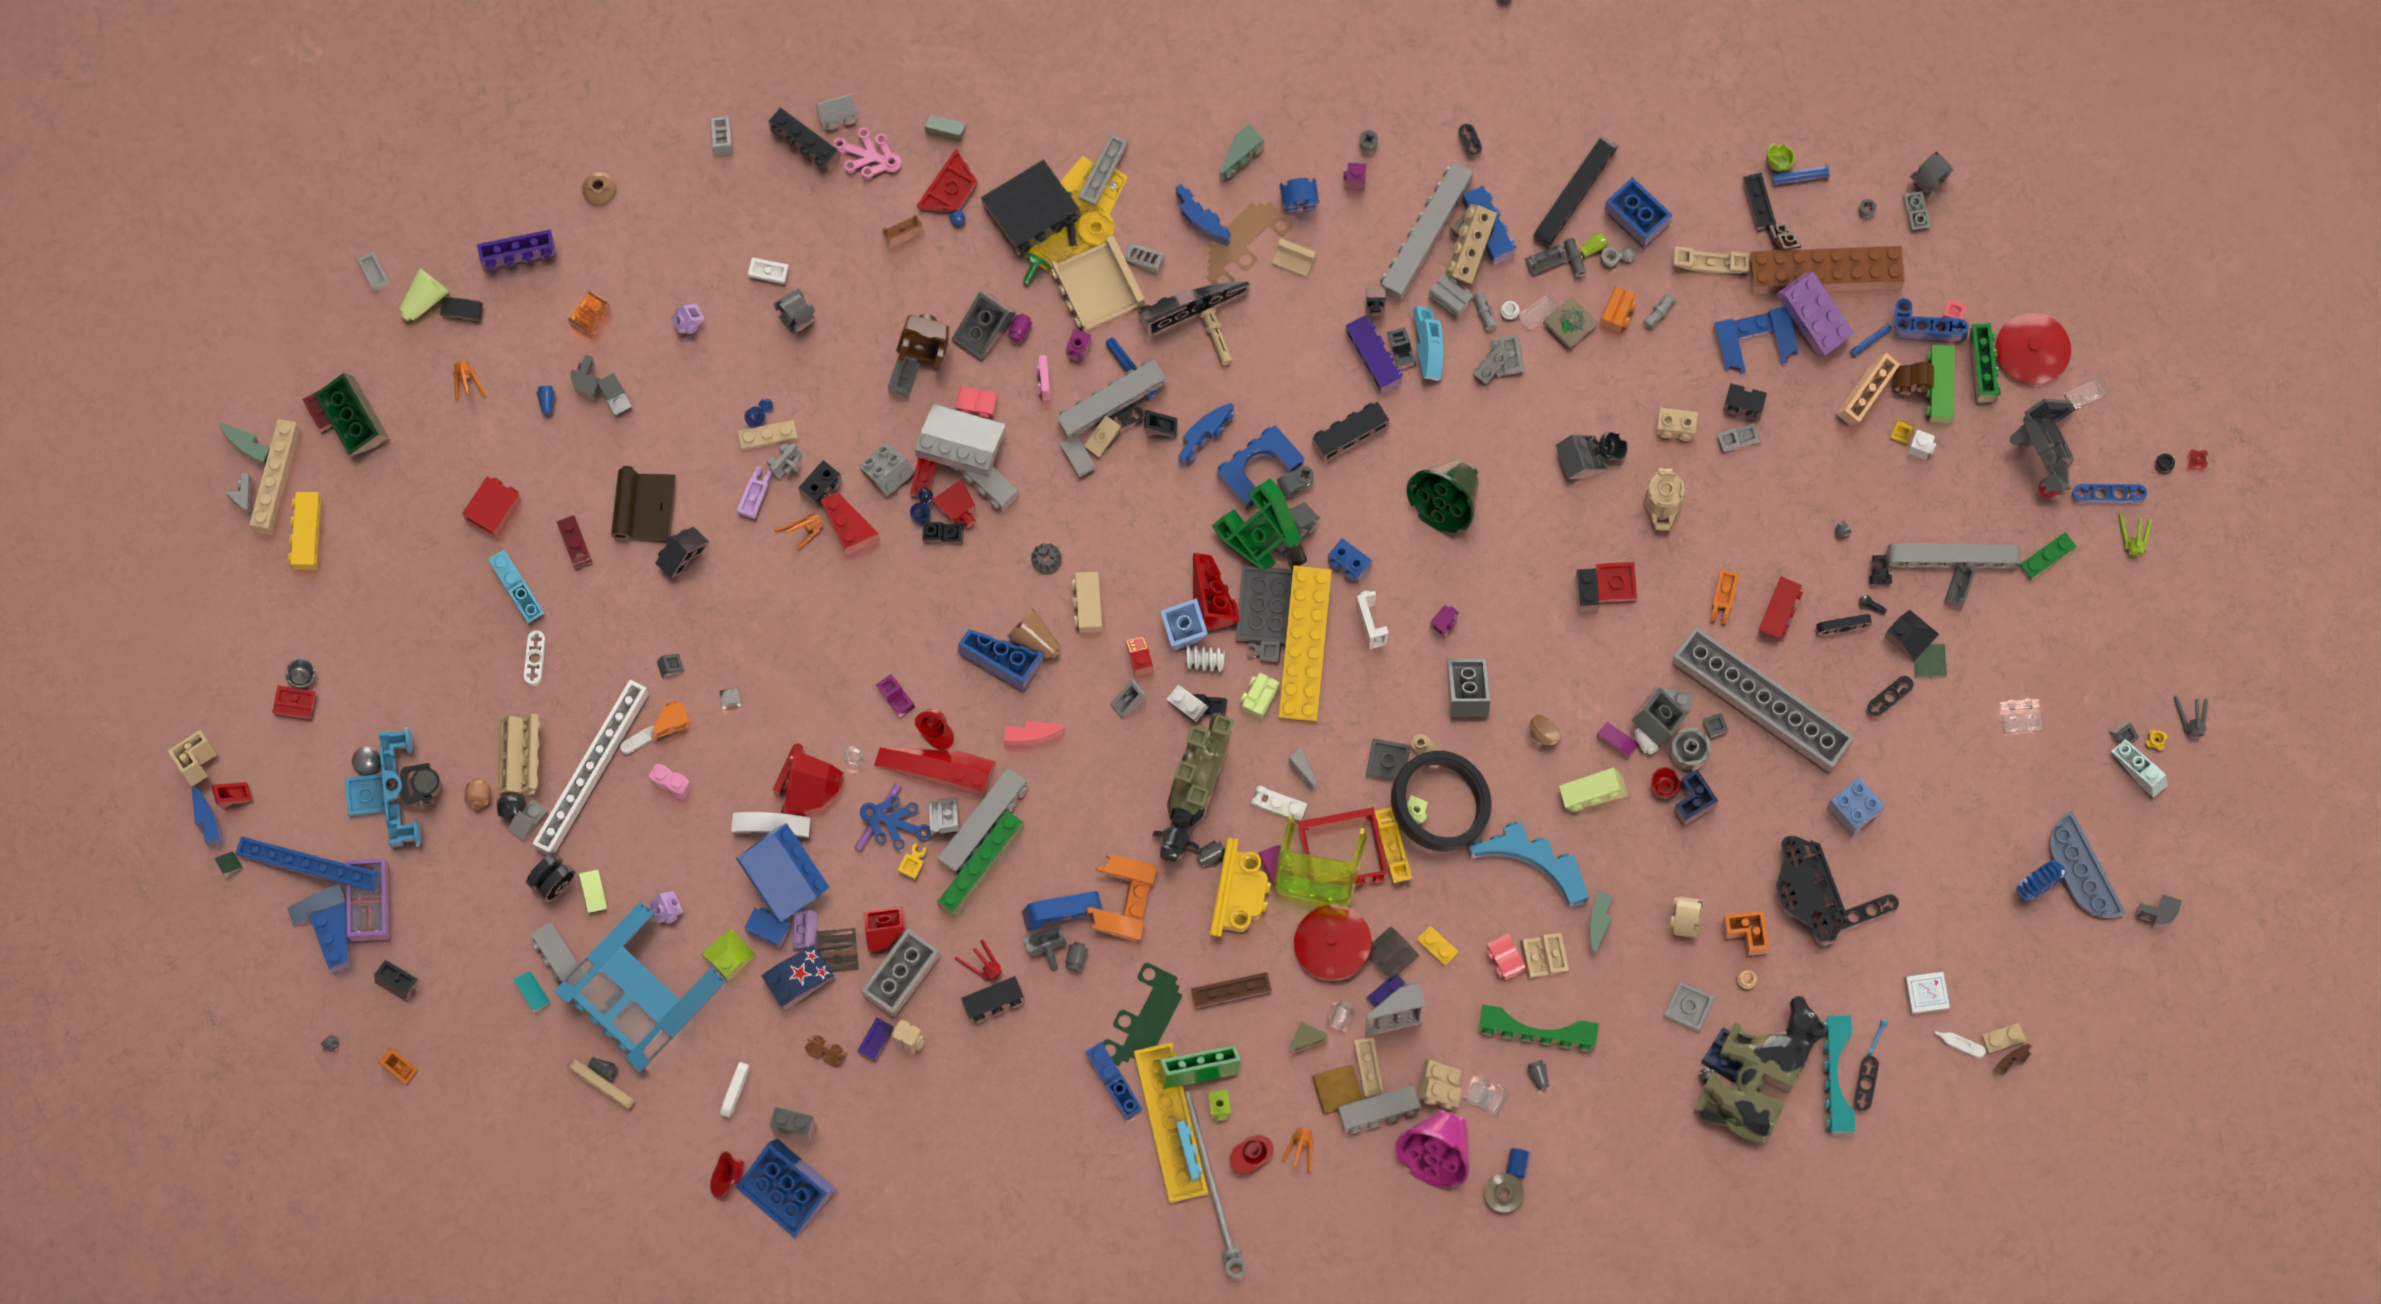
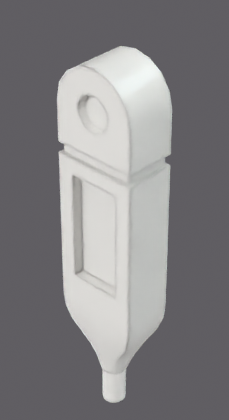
[620,726,654,755]
[1934,1031,1986,1059]

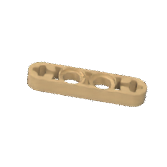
[567,1059,634,1109]

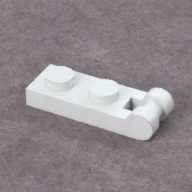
[1250,785,1307,822]

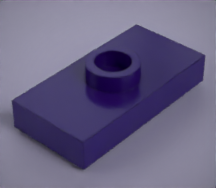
[857,1017,894,1062]

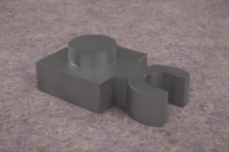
[1247,641,1281,662]

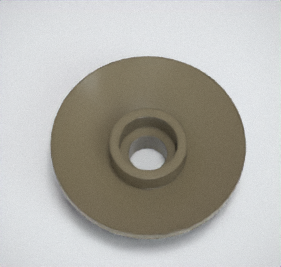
[1484,1173,1524,1213]

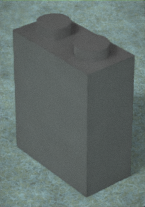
[769,1107,816,1144]

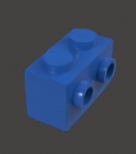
[1328,538,1372,583]
[744,907,791,948]

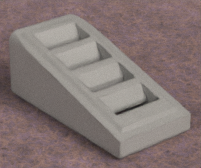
[711,116,733,156]
[1124,243,1164,274]
[1289,748,1317,790]

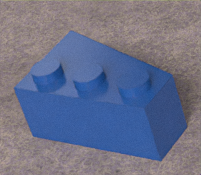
[309,902,351,974]

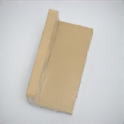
[1272,238,1315,277]

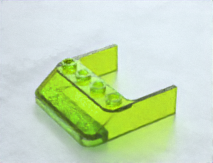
[1275,814,1367,907]

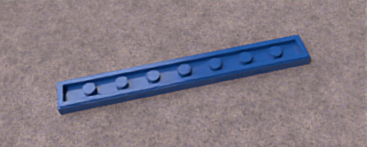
[235,836,380,892]

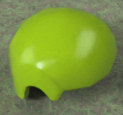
[1766,143,1795,171]

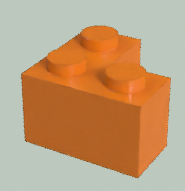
[1723,911,1769,956]

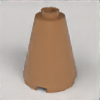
[1007,608,1060,660]

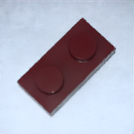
[302,390,332,432]

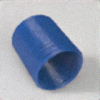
[1505,1148,1531,1178]

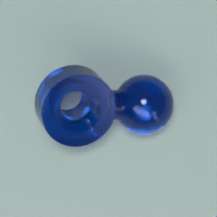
[744,398,773,426]
[910,488,933,523]

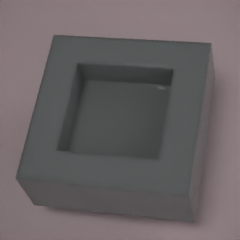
[1703,713,1728,738]

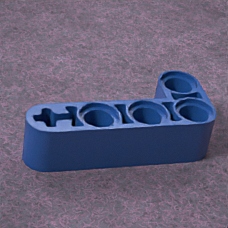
[1894,298,1969,341]
[1022,891,1103,931]

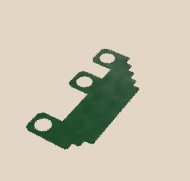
[1103,963,1183,1066]

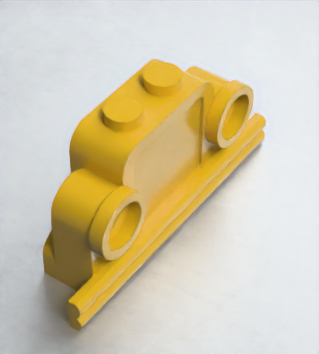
[1210,838,1271,937]

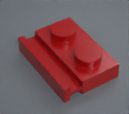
[272,685,316,720]

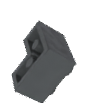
[1276,502,1320,553]

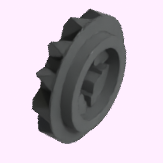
[1031,543,1062,573]

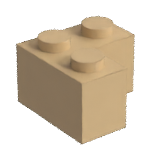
[168,730,217,787]

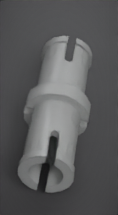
[1473,291,1497,330]
[1643,293,1676,329]

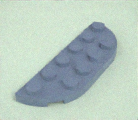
[2050,811,2126,918]

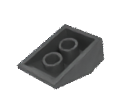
[952,291,1017,360]
[1448,659,1490,717]

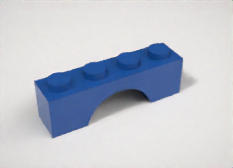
[1462,186,1516,265]

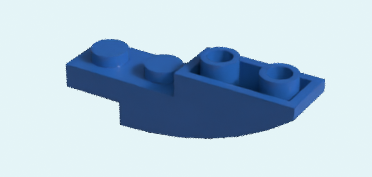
[1175,183,1231,246]
[1178,403,1235,466]
[1085,1041,1143,1119]

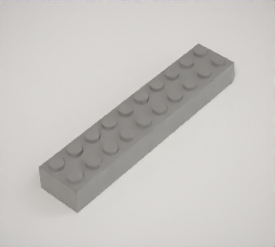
[1672,627,1854,773]

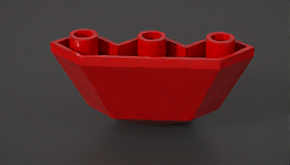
[781,751,845,817]

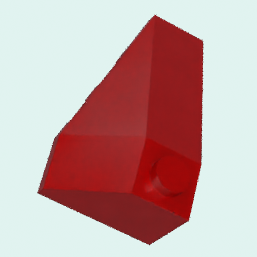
[1193,553,1240,631]

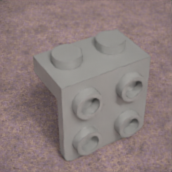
[859,443,915,497]

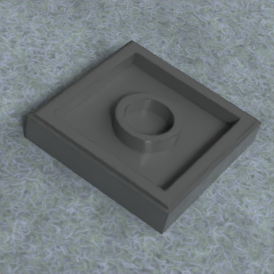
[1366,738,1411,782]

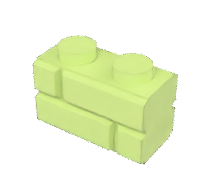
[1240,673,1279,720]

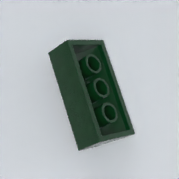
[314,373,389,456]

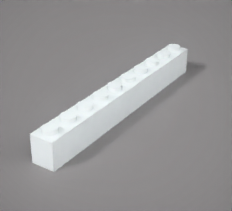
[532,679,649,856]

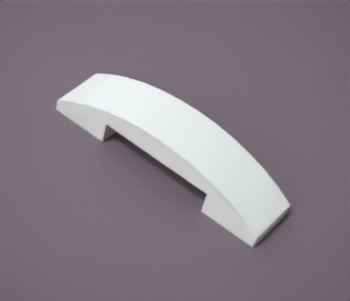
[731,812,810,838]

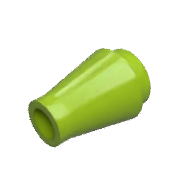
[1579,232,1608,257]

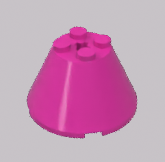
[1395,1110,1469,1188]

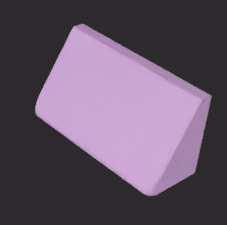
[793,910,817,951]

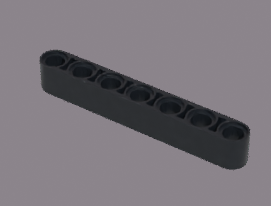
[1533,136,1618,247]

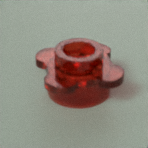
[2189,449,2208,468]

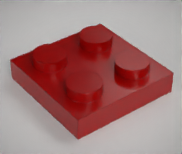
[1596,562,1637,602]

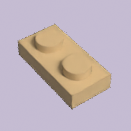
[1981,1023,2026,1055]

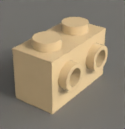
[1656,407,1698,441]

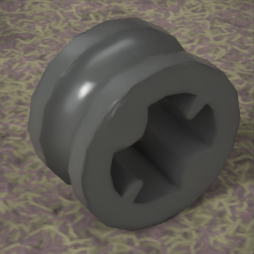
[1858,199,1876,218]

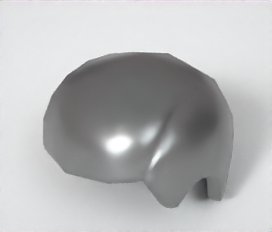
[285,658,315,689]
[352,746,381,776]

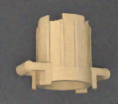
[1644,468,1685,531]

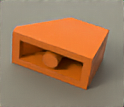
[651,701,690,740]

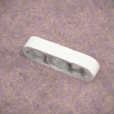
[524,631,546,686]
[720,1062,750,1118]

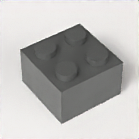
[1631,688,1687,746]

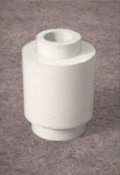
[1634,728,1659,755]

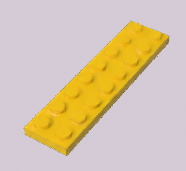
[1279,566,1332,722]
[1134,1042,1208,1203]

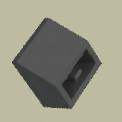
[1556,435,1608,479]

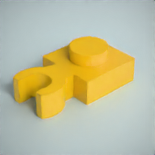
[898,843,927,880]

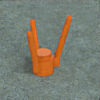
[453,360,486,400]
[774,513,823,550]
[1281,1127,1314,1173]

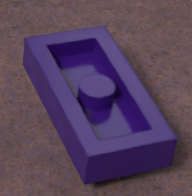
[1366,972,1405,1008]

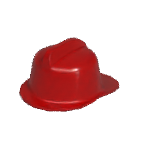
[915,708,954,750]
[1230,1135,1274,1174]
[710,1151,744,1198]

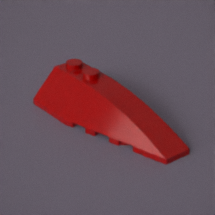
[874,747,996,798]

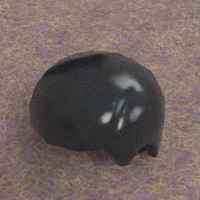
[1598,431,1628,460]
[497,793,526,817]

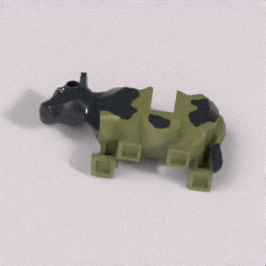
[1152,712,1234,863]
[1694,996,1826,1143]

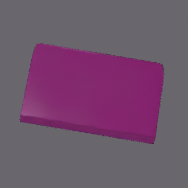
[1596,722,1639,759]
[1258,845,1296,887]

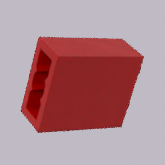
[462,476,521,538]

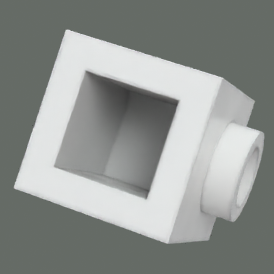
[1908,430,1936,460]

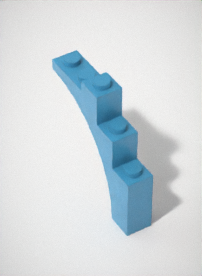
[1468,822,1589,908]

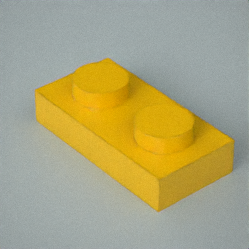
[1417,926,1459,967]

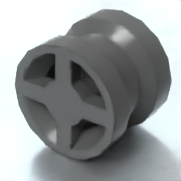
[1359,130,1378,153]

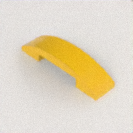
[1375,807,1412,883]

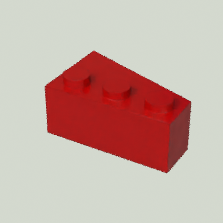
[1759,576,1804,638]

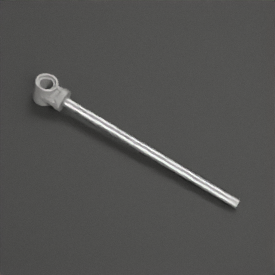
[1184,1091,1246,1281]

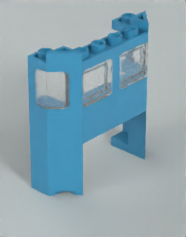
[554,901,726,1072]

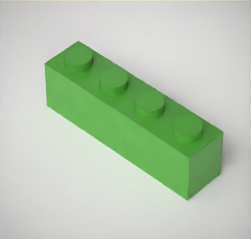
[1926,345,1955,423]

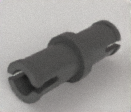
[1563,238,1587,277]

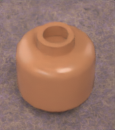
[464,779,491,809]

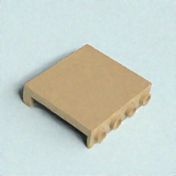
[1050,235,1145,332]

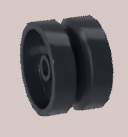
[526,853,576,902]

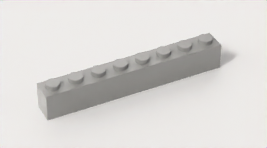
[1380,162,1473,301]

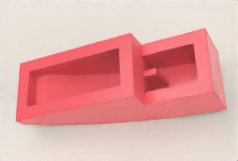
[1004,721,1065,746]

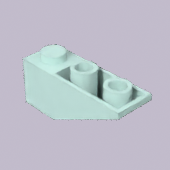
[2111,739,2167,798]

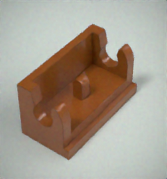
[882,213,924,248]

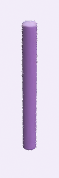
[854,783,902,852]

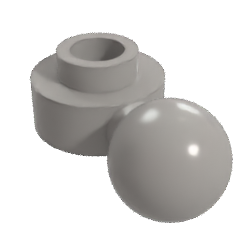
[1601,247,1635,267]

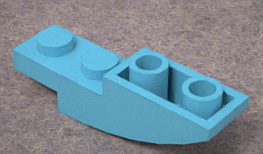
[1412,306,1444,381]
[488,550,544,623]

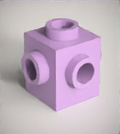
[671,304,705,334]
[649,891,683,923]

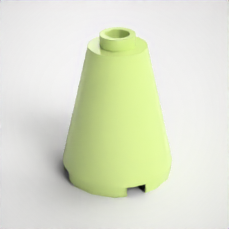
[399,268,449,321]

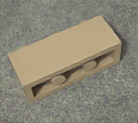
[1072,571,1102,633]

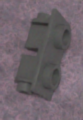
[1525,244,1567,275]

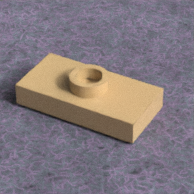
[1084,415,1122,457]

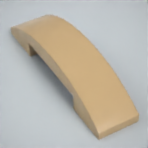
[1673,247,1750,274]

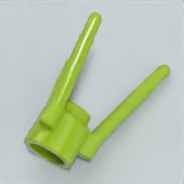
[2119,513,2152,555]

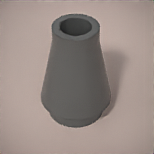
[588,1057,618,1081]
[1527,1060,1550,1090]

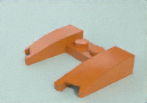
[1086,854,1157,942]

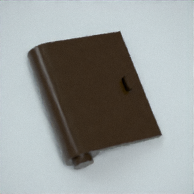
[611,466,676,540]

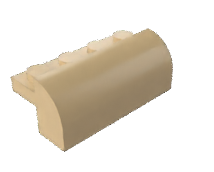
[498,713,540,797]

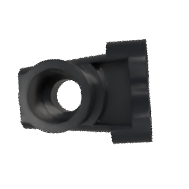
[1869,555,1892,585]

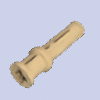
[1200,308,1233,365]

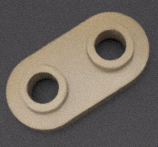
[1411,734,1440,768]

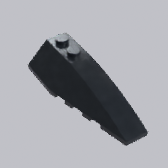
[1138,281,1250,337]

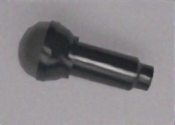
[1859,595,1887,614]

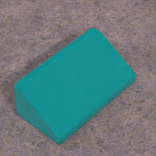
[513,971,551,1014]

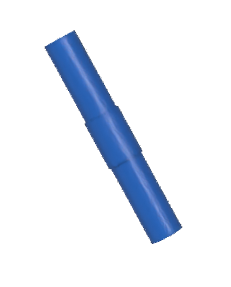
[1849,323,1892,357]

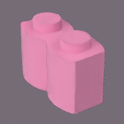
[649,764,691,799]

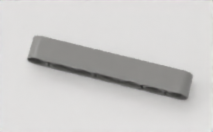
[1888,543,2020,568]

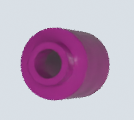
[1008,313,1032,343]

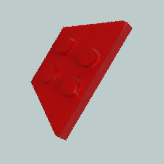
[916,149,978,213]

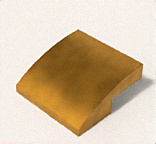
[1312,1065,1363,1113]

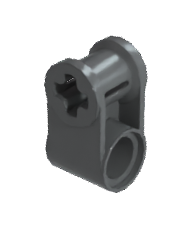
[1276,466,1314,498]

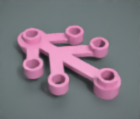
[832,128,901,179]

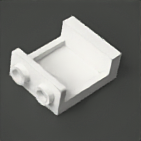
[1356,590,1389,649]

